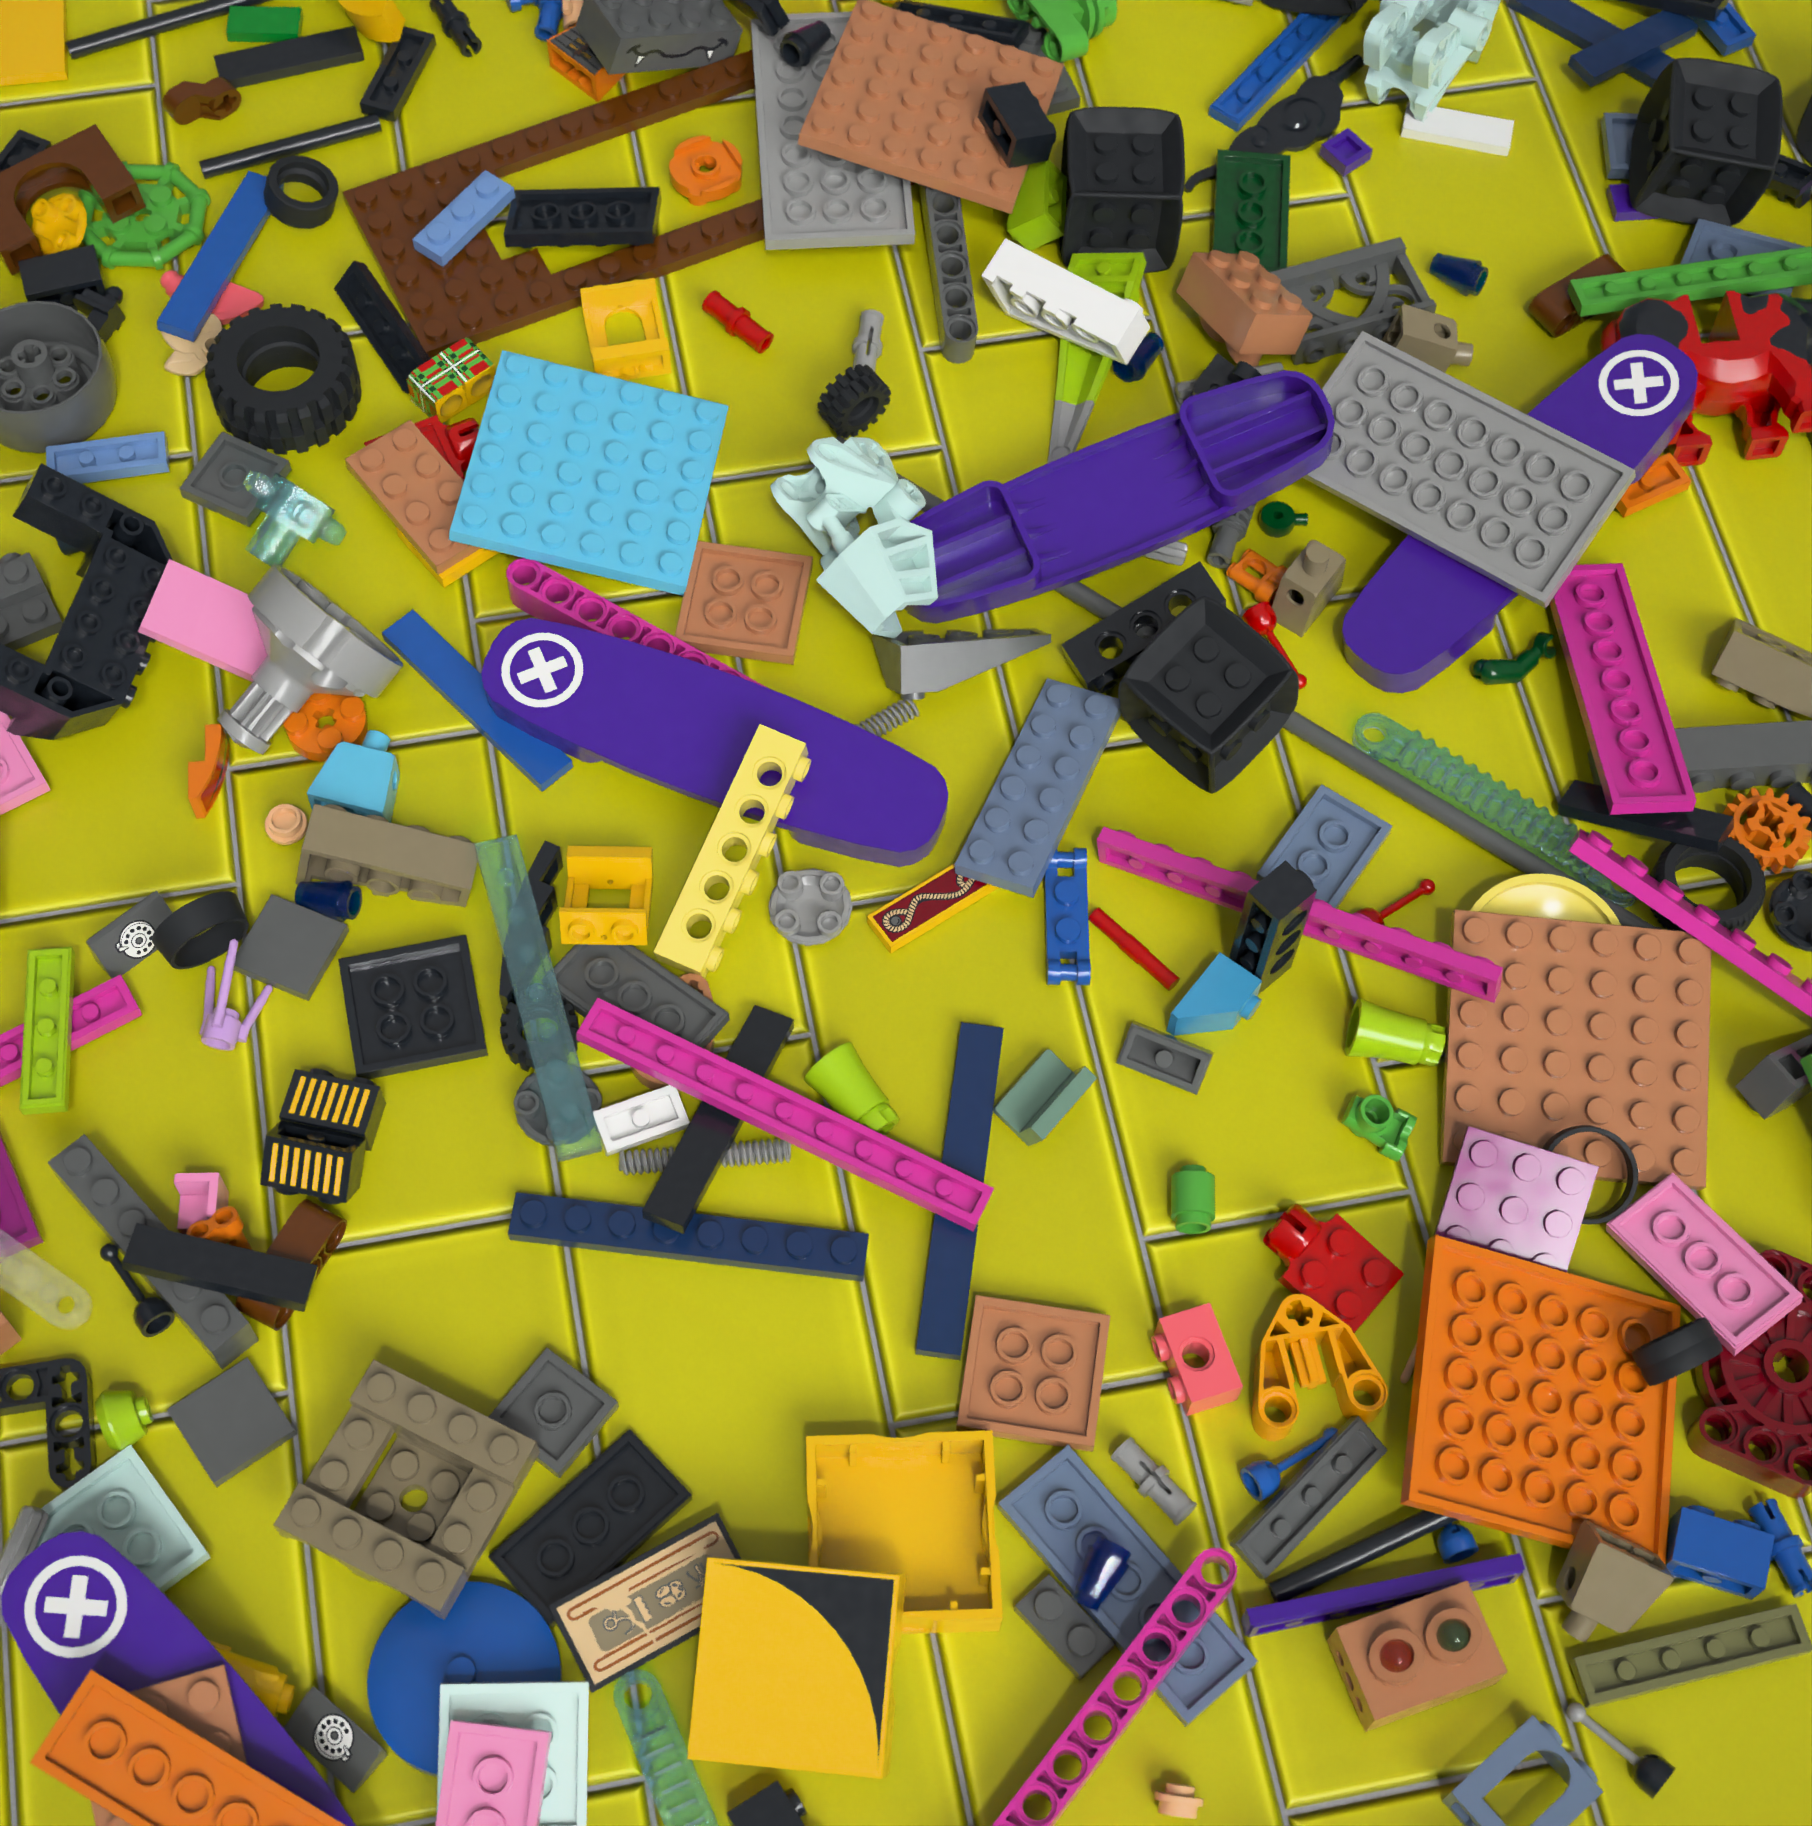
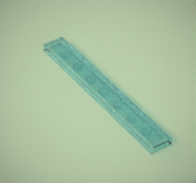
[475,834,602,1162]

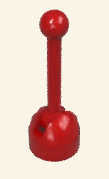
[1241,601,1307,690]
[1354,879,1435,925]

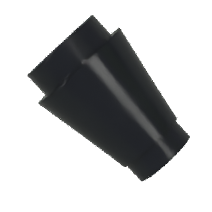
[780,20,831,67]

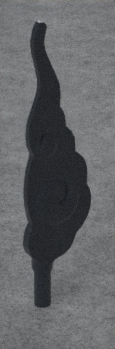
[1184,54,1364,193]

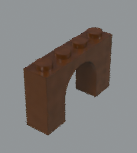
[0,124,146,276]

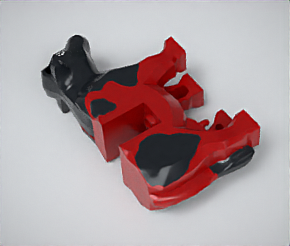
[1600,290,1812,467]

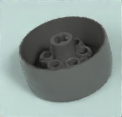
[0,301,117,453]

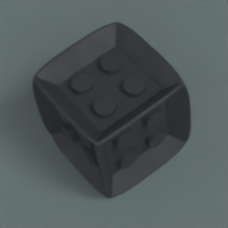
[1629,58,1783,226]
[1059,107,1185,273]
[1118,596,1299,794]

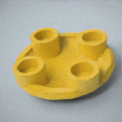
[31,193,87,255]

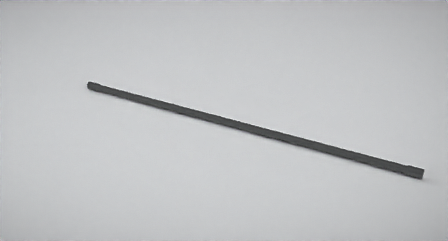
[836,436,1664,930]

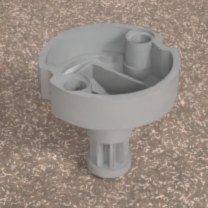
[217,563,403,755]

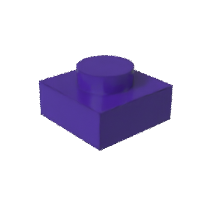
[1319,128,1373,176]

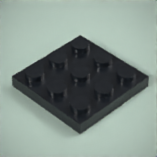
[338,935,488,1079]

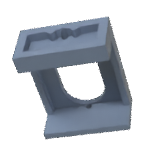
[1442,1715,1603,1826]

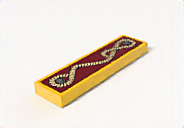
[867,863,999,954]

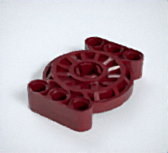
[1686,1249,1812,1499]

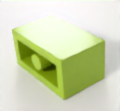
[1006,160,1067,251]

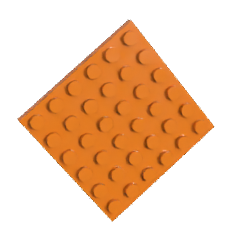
[1400,1234,1681,1565]

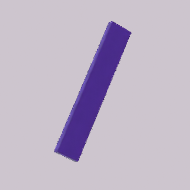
[1240,1553,1525,1637]

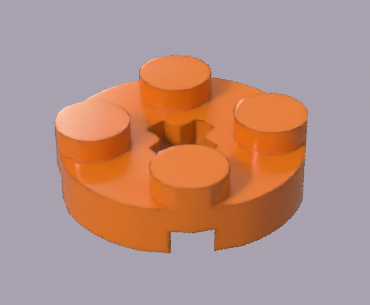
[669,135,743,206]
[283,693,368,762]

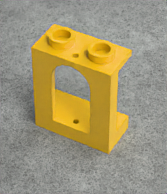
[580,278,671,380]
[559,846,654,945]

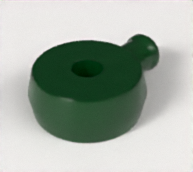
[1259,501,1308,538]

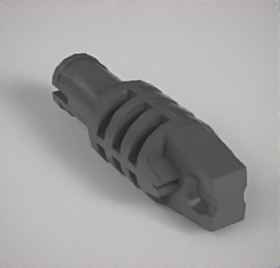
[1207,503,1256,569]

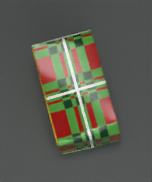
[407,338,495,423]

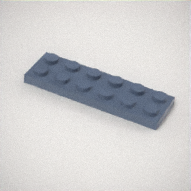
[955,678,1121,898]
[997,1445,1258,1727]

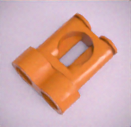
[1226,548,1288,606]
[186,1206,253,1250]

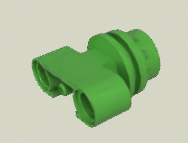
[1007,0,1117,63]

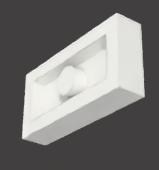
[591,1085,690,1157]

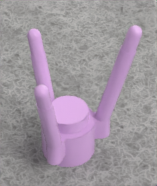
[199,939,273,1051]

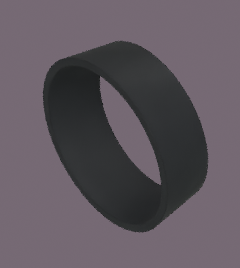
[152,891,249,969]

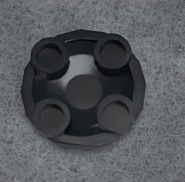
[1768,871,1812,952]

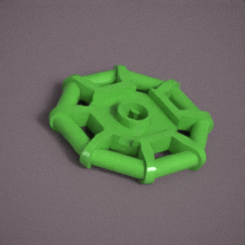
[78,161,211,270]

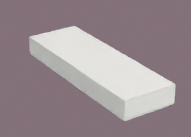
[1401,102,1514,156]

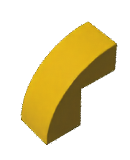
[338,0,406,42]

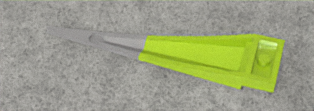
[1048,252,1147,463]

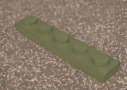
[1570,1603,1812,1709]

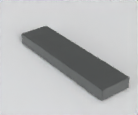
[1229,1416,1388,1579]

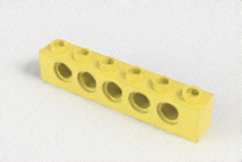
[654,724,811,978]

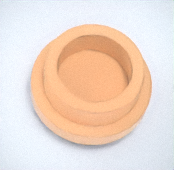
[265,804,308,845]
[1154,1783,1204,1819]

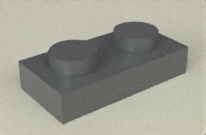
[1014,1574,1115,1681]

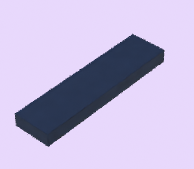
[1568,10,1699,87]

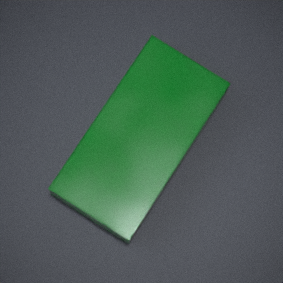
[226,6,303,42]

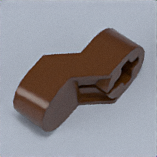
[162,77,241,125]

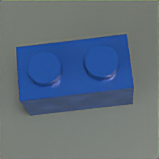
[1666,1505,1775,1600]

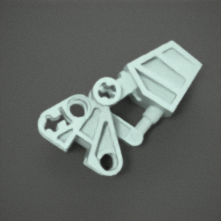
[1363,0,1501,122]
[770,437,938,639]

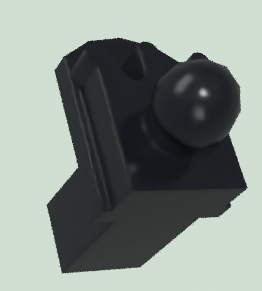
[72,286,125,344]

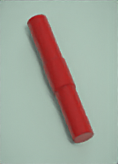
[1088,907,1180,991]

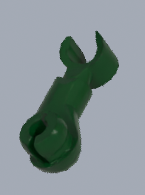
[1472,632,1556,685]

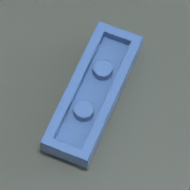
[412,170,515,267]
[46,431,170,483]

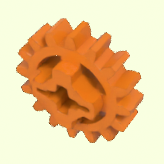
[1722,788,1812,875]

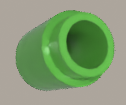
[1171,1165,1216,1234]

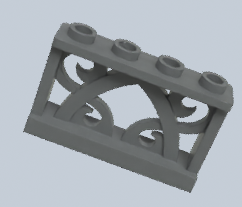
[1270,237,1437,365]

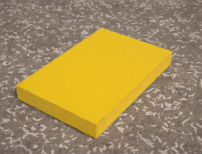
[0,0,68,86]

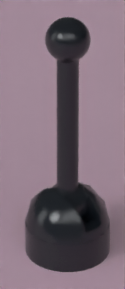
[100,1243,175,1337]

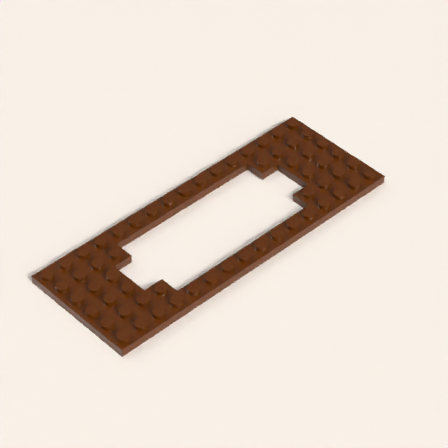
[342,50,917,359]

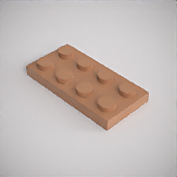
[345,420,480,575]

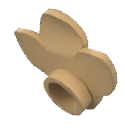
[161,313,222,376]

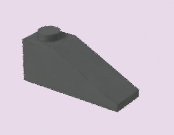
[1735,1034,1812,1120]

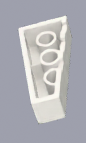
[981,238,1150,365]

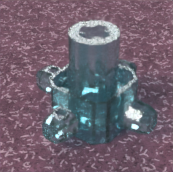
[243,471,347,566]

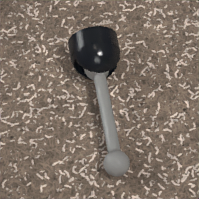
[1566,1702,1676,1799]

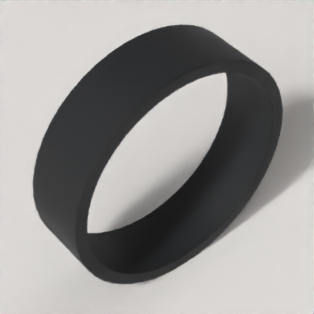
[1542,1125,1638,1225]

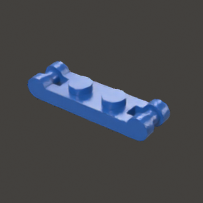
[1044,848,1091,985]

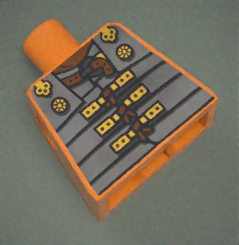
[547,24,625,102]

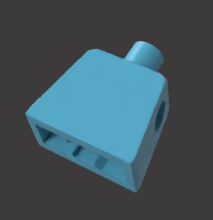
[307,730,400,823]

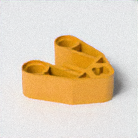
[1252,1294,1388,1441]

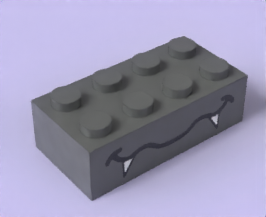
[576,0,743,75]

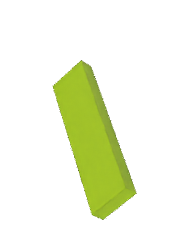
[19,947,75,1115]

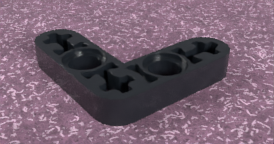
[0,1358,97,1492]

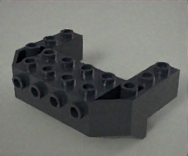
[0,463,173,740]

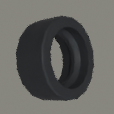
[264,155,338,229]

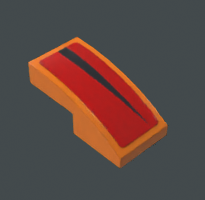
[188,724,229,819]

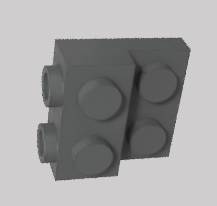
[0,553,63,650]

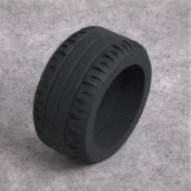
[1650,837,1766,932]

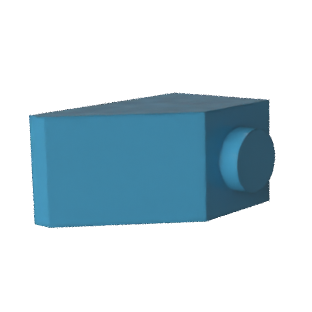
[1166,952,1262,1036]

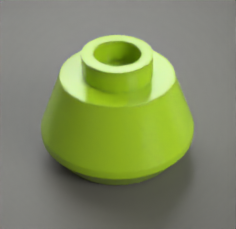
[95,1391,153,1451]

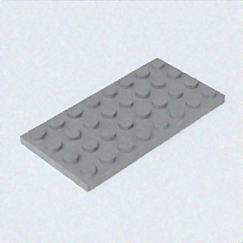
[751,12,915,250]
[1303,331,1636,608]

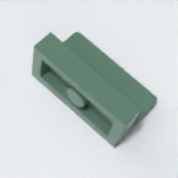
[993,1049,1097,1146]

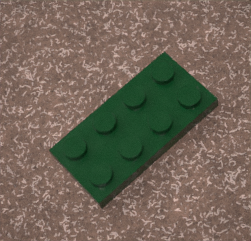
[1212,149,1291,272]

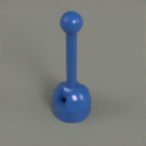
[1240,1427,1338,1501]
[1437,1523,1479,1564]

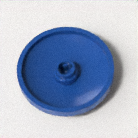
[367,1581,562,1778]

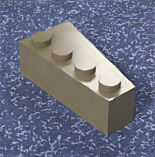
[295,804,481,907]

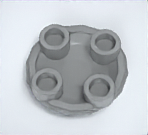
[768,868,852,946]

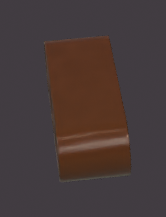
[1528,254,1627,337]
[235,1199,347,1331]

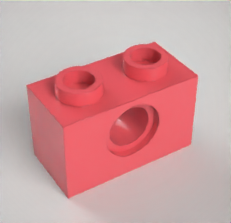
[1151,1303,1243,1416]

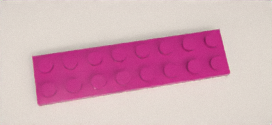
[1549,563,1697,815]

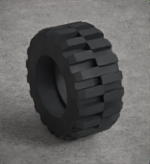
[205,303,362,455]

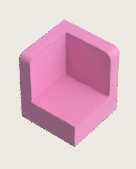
[174,1172,229,1234]

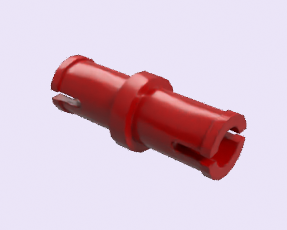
[702,290,774,354]

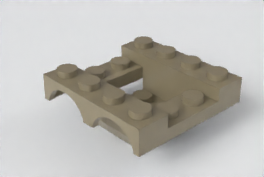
[274,1360,540,1620]

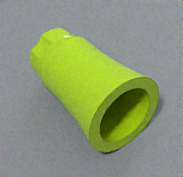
[1344,998,1446,1066]
[804,1042,900,1135]

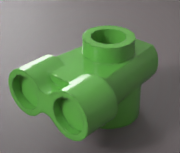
[1341,1095,1417,1162]

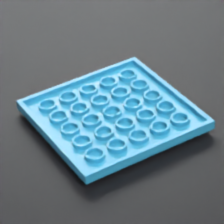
[449,350,729,596]

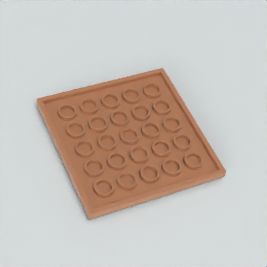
[798,0,1064,214]
[1439,910,1711,1190]

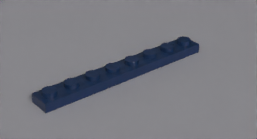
[508,1192,869,1282]

